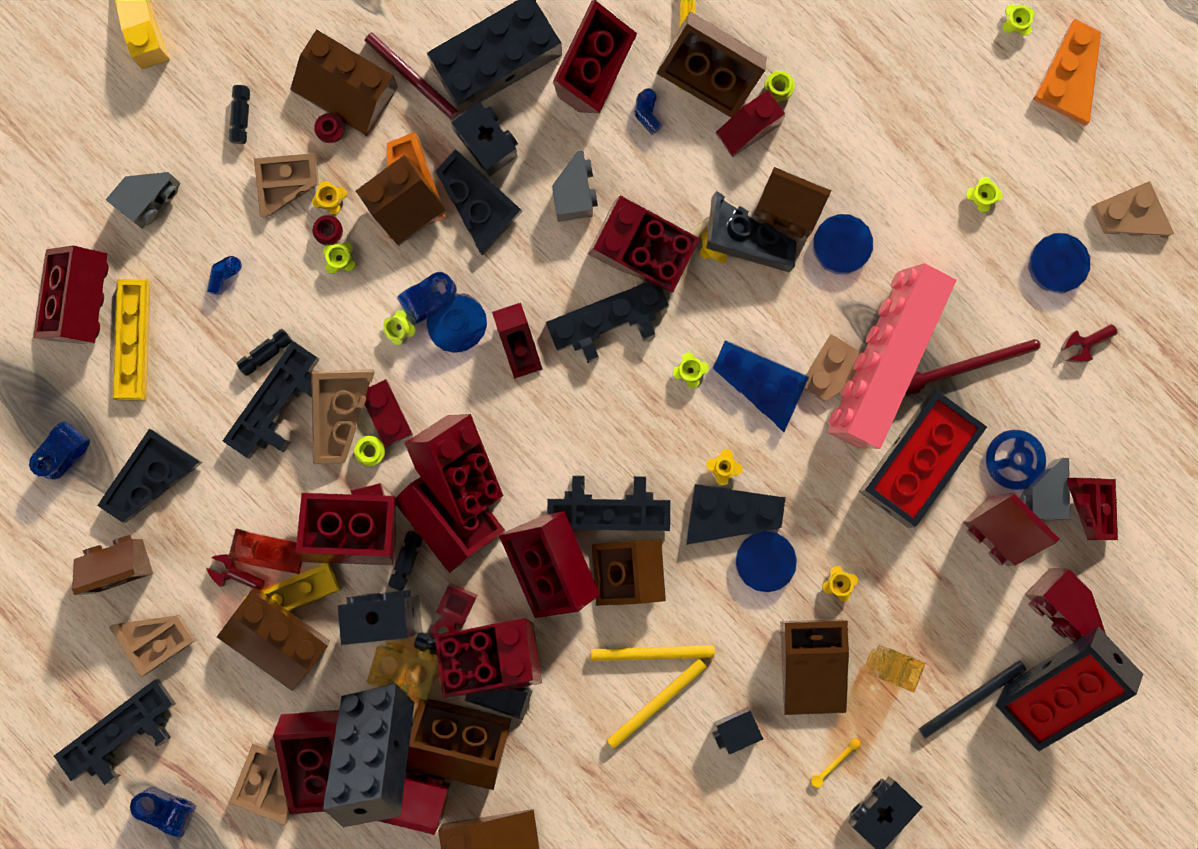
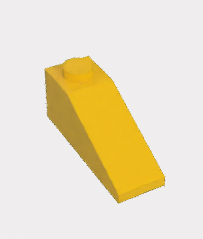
[115,0,170,69]

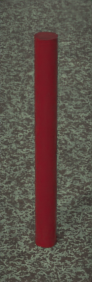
[364,32,459,120]

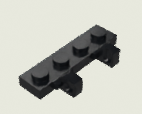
[546,282,669,363]
[222,341,320,459]
[547,475,671,531]
[54,679,176,785]

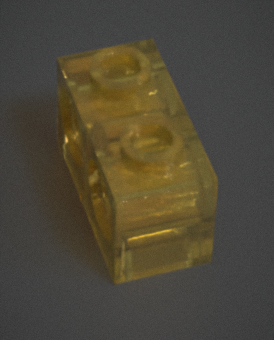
[366,641,439,700]
[866,645,926,693]

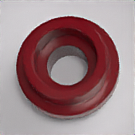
[314,113,345,143]
[312,215,343,246]

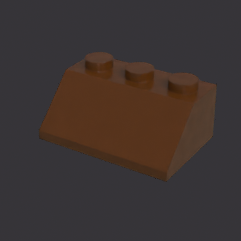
[656,11,767,117]
[290,29,398,136]
[217,587,330,691]
[406,697,512,790]

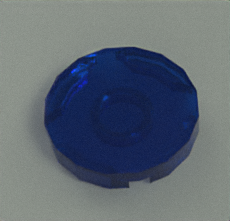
[812,214,873,275]
[1028,233,1090,294]
[426,293,487,353]
[735,531,797,592]

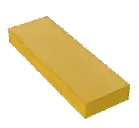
[243,563,341,611]

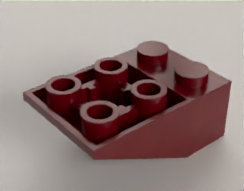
[587,195,700,293]
[404,414,504,525]
[1025,568,1106,642]
[435,618,542,698]

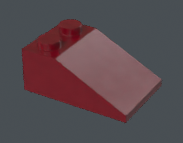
[963,493,1060,566]
[273,710,339,814]

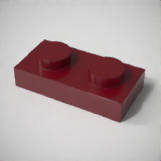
[364,379,413,448]

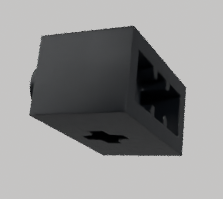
[451,101,518,177]
[848,776,923,849]

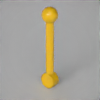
[811,738,861,788]

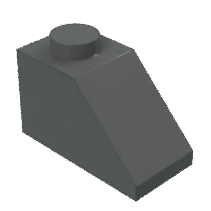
[1020,458,1070,520]

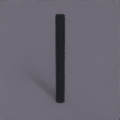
[918,660,1027,739]

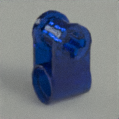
[397,272,457,325]
[29,421,90,480]
[130,787,197,837]

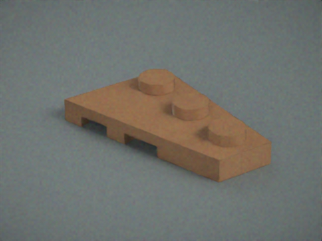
[311,369,375,464]

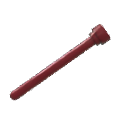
[905,339,1041,397]

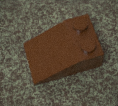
[438,809,540,849]

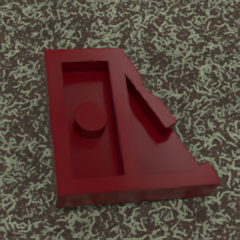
[1067,478,1118,540]

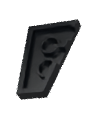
[435,149,523,255]
[706,191,797,273]
[97,428,203,523]
[686,484,786,545]

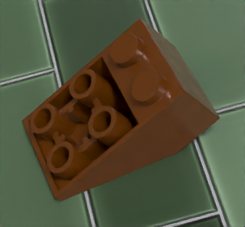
[780,619,849,715]

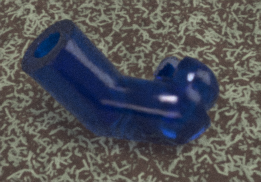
[634,88,663,135]
[206,256,242,295]

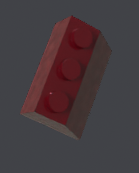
[553,0,637,113]
[33,245,109,344]
[395,477,505,574]
[295,493,396,566]
[499,511,600,618]
[379,769,451,835]

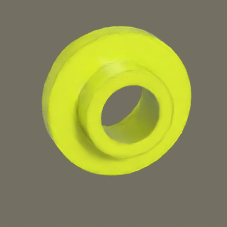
[764,71,795,101]
[354,436,385,466]

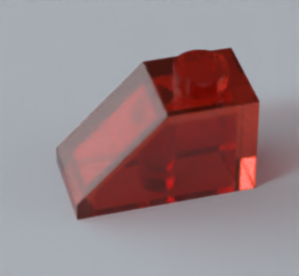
[228,528,302,574]

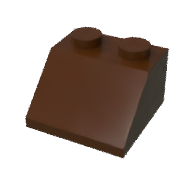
[356,155,448,246]
[753,167,832,238]
[72,535,153,595]
[592,539,666,606]

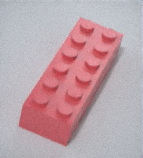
[827,263,957,449]

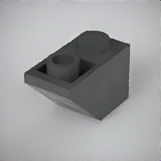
[552,151,598,222]
[106,172,181,229]

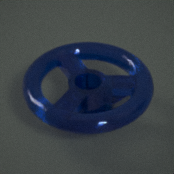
[986,429,1046,490]

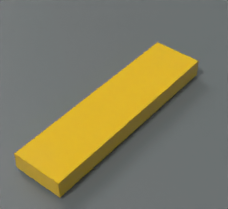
[113,279,150,401]

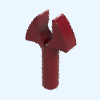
[1061,324,1118,363]
[206,554,265,590]

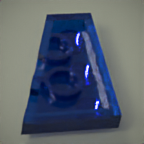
[713,340,809,432]

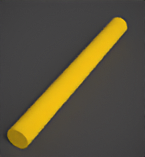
[591,645,715,662]
[606,658,707,749]

